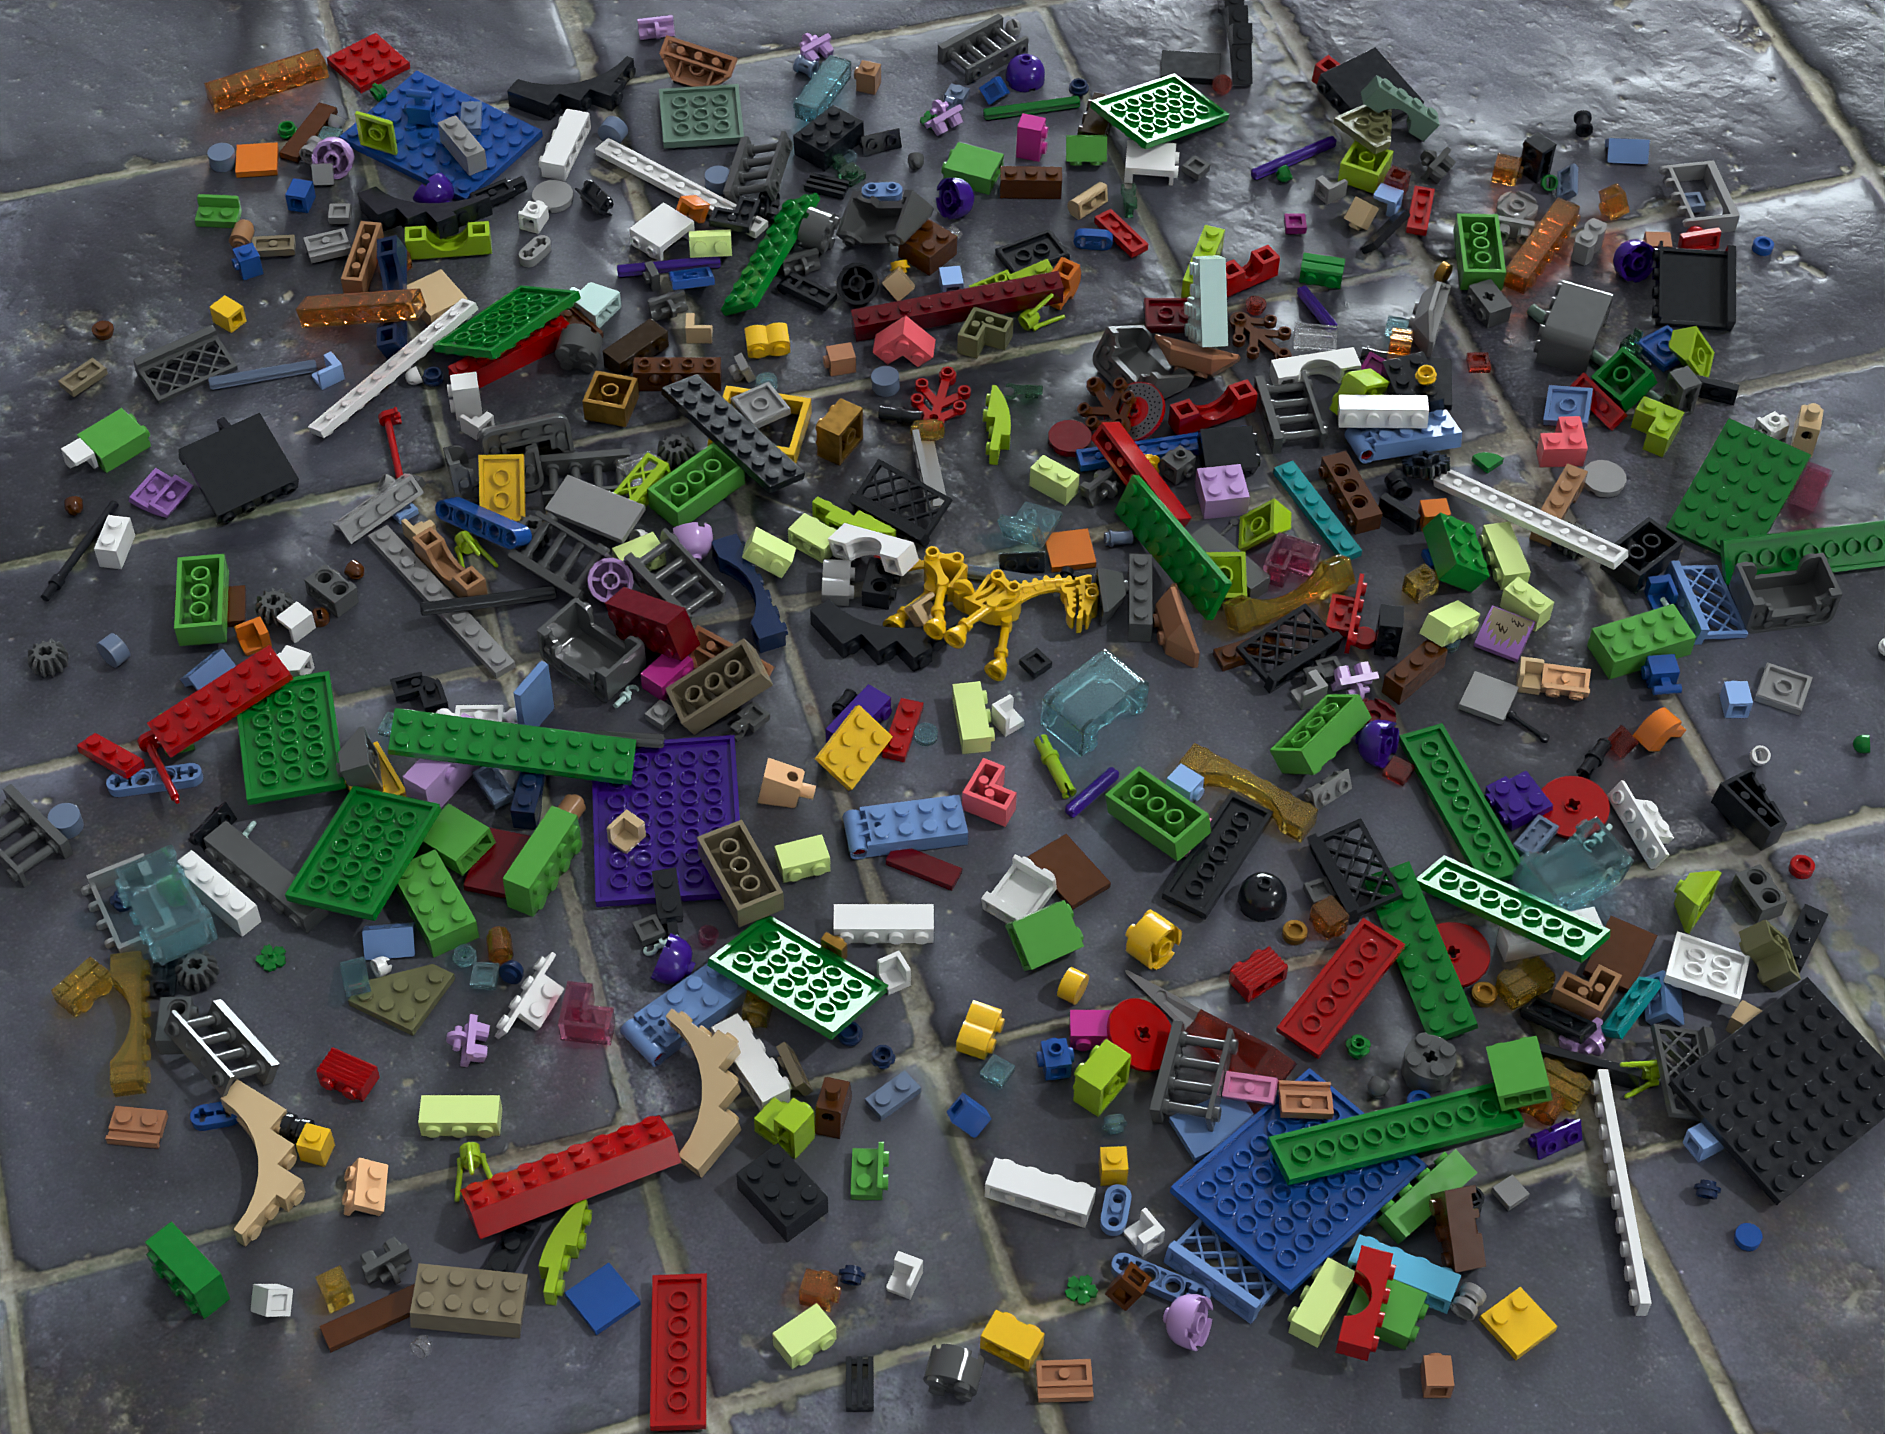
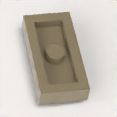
[252,235,296,257]
[58,358,108,397]
[776,1042,813,1096]

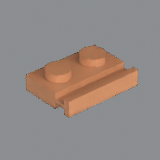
[1278,1080,1334,1120]
[105,1106,168,1149]
[1036,1359,1094,1403]

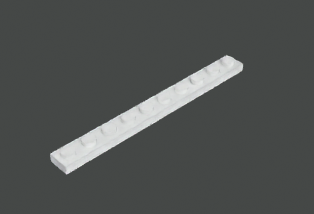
[595,138,768,239]
[308,298,478,438]
[1433,469,1628,570]
[1591,1069,1652,1316]

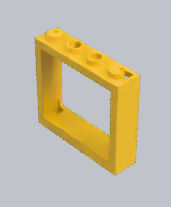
[708,385,812,463]

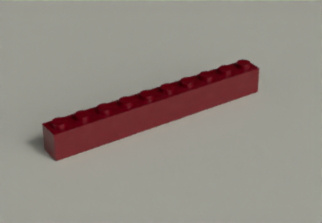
[851,271,1064,342]

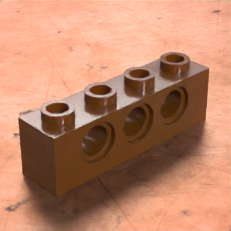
[633,357,722,391]
[1318,451,1383,535]

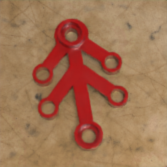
[911,366,971,433]

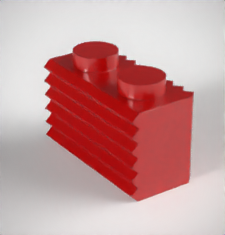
[1228,946,1288,1003]
[316,1047,380,1102]

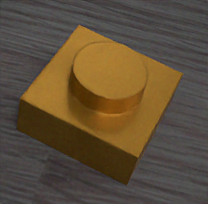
[821,932,847,960]

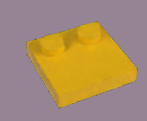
[1479,1287,1558,1360]

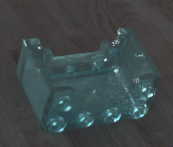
[1041,649,1149,757]
[1512,816,1634,911]
[114,844,218,966]

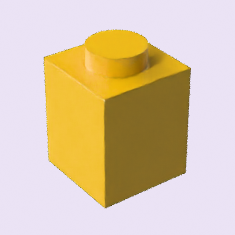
[210,295,246,333]
[296,1123,335,1167]
[1098,1146,1129,1186]

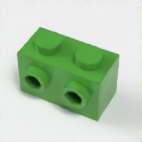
[1066,135,1107,165]

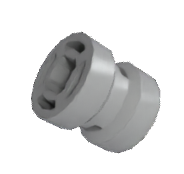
[299,136,322,165]
[1450,1282,1487,1321]

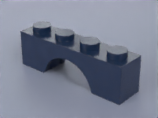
[510,771,546,830]

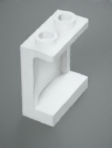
[1124,140,1180,185]
[629,202,695,261]
[981,854,1057,924]

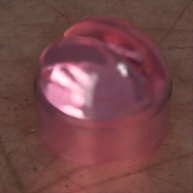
[698,925,719,947]

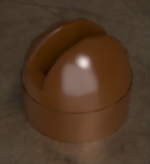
[64,496,83,516]
[344,560,364,580]
[311,607,330,627]

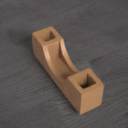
[1530,463,1588,547]
[412,526,488,597]

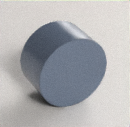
[598,116,628,144]
[207,143,236,172]
[705,166,730,195]
[871,366,900,397]
[96,633,131,668]
[48,803,84,839]

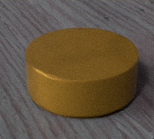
[1434,261,1453,283]
[1282,920,1308,945]
[1471,982,1497,1008]

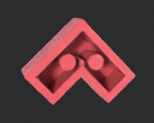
[873,316,936,367]
[1536,416,1588,467]
[962,758,1017,827]

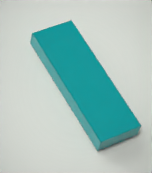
[1601,976,1662,1040]

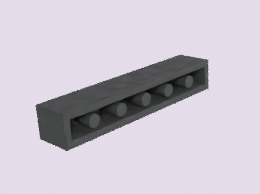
[203,821,329,933]

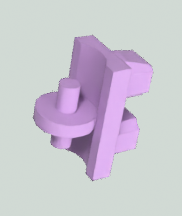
[637,15,675,40]
[799,33,834,62]
[924,99,963,136]
[1331,661,1379,700]
[446,1014,490,1067]
[1559,1017,1605,1056]

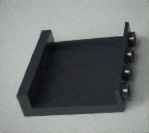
[1316,47,1424,122]
[1652,241,1736,331]
[179,413,299,525]

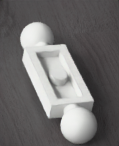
[436,705,518,724]

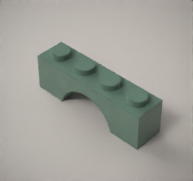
[1361,75,1440,142]

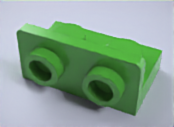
[195,194,242,228]
[851,1142,889,1200]

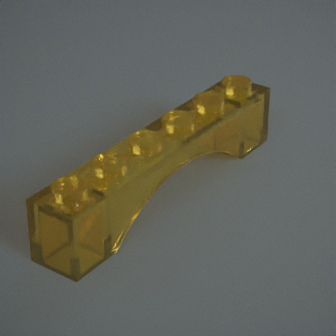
[1222,554,1356,633]
[1179,743,1318,842]
[110,950,151,1097]

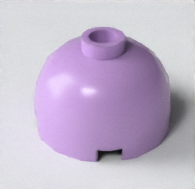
[311,137,354,179]
[673,522,713,562]
[587,558,634,603]
[1163,1294,1213,1351]

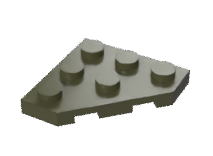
[1333,105,1392,154]
[348,964,455,1036]

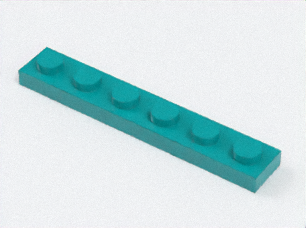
[1273,461,1362,563]

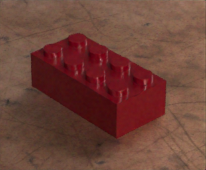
[605,587,701,661]

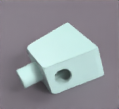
[570,282,621,328]

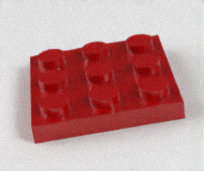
[327,33,410,93]

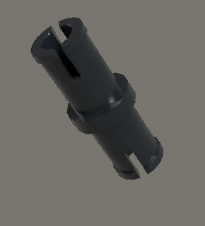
[878,405,924,425]
[1576,738,1612,779]

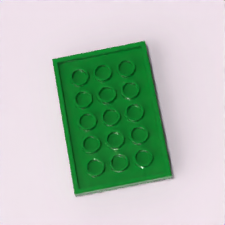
[1090,73,1230,149]
[433,285,581,360]
[1666,418,1811,556]
[237,671,346,805]
[285,786,442,921]
[707,915,889,1040]

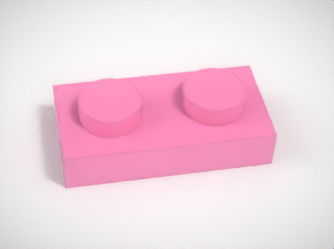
[1222,1071,1279,1105]

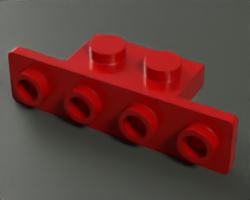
[1326,573,1367,654]

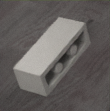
[438,115,487,176]

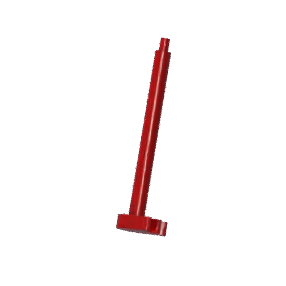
[378,407,403,479]
[137,730,180,804]

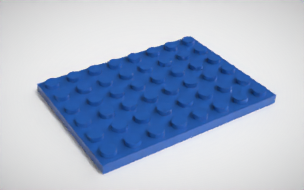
[339,70,543,201]
[1170,1068,1428,1296]

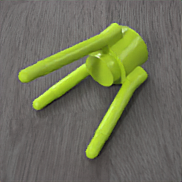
[1018,293,1065,332]
[454,530,499,568]
[1619,1059,1661,1099]
[454,1142,493,1202]

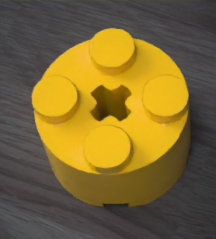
[1125,909,1182,970]

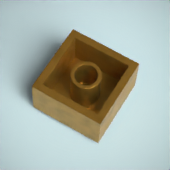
[582,371,639,427]
[815,398,863,466]

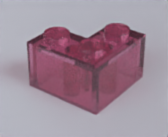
[1787,462,1834,512]
[1263,532,1322,588]
[558,981,615,1046]

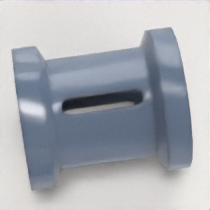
[793,55,819,78]

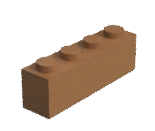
[341,221,384,299]

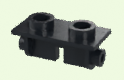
[858,128,902,156]
[575,180,614,216]
[757,191,780,225]
[998,551,1045,574]
[188,801,237,852]
[149,945,180,998]

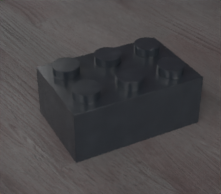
[793,105,864,171]
[1381,351,1444,412]
[1600,517,1684,594]
[736,1143,828,1242]

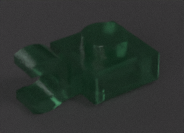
[832,153,866,188]
[1120,183,1137,218]
[1618,328,1643,360]
[1005,383,1043,400]

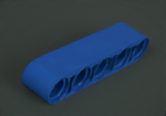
[435,497,532,549]

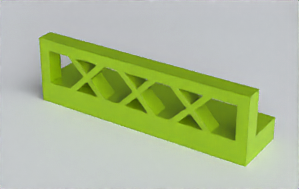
[613,452,671,508]

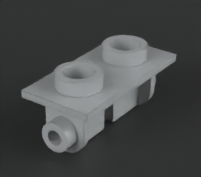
[1303,769,1352,811]

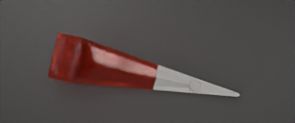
[1125,970,1297,1105]

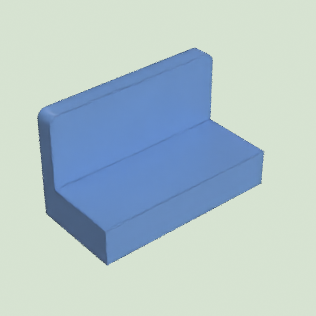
[1605,138,1650,164]
[180,649,236,691]
[362,922,416,960]
[1645,970,1684,1026]

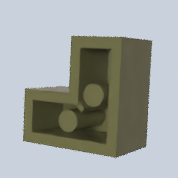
[957,307,1013,359]
[1739,919,1801,992]

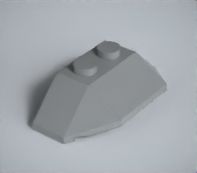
[1408,281,1451,357]

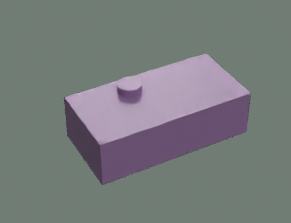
[403,713,480,808]

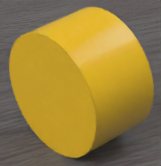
[1057,967,1089,1005]

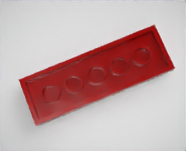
[147,645,294,758]
[1276,918,1405,1059]
[650,1273,707,1431]

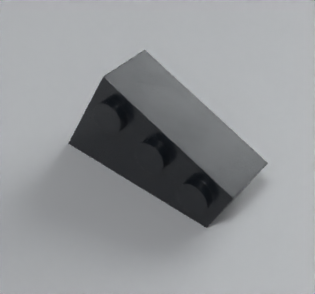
[1711,767,1787,851]

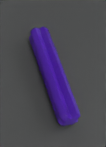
[1297,285,1337,332]
[1065,767,1119,818]

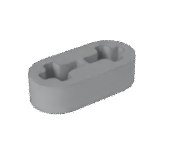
[519,235,551,268]

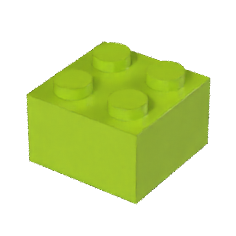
[1338,140,1394,193]
[1073,1039,1131,1117]

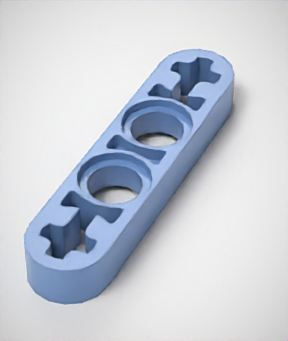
[106,763,203,797]
[1111,1253,1211,1302]

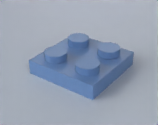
[1543,385,1593,428]

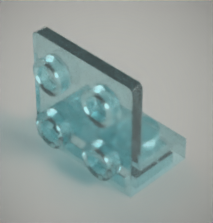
[997,501,1063,549]

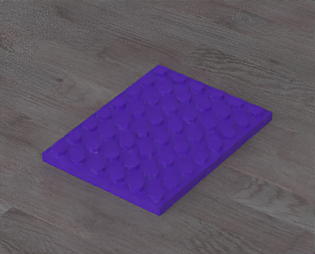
[592,735,740,907]

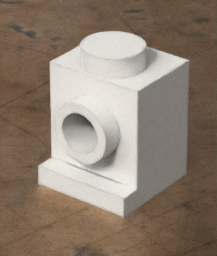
[518,200,549,234]
[1753,411,1790,440]

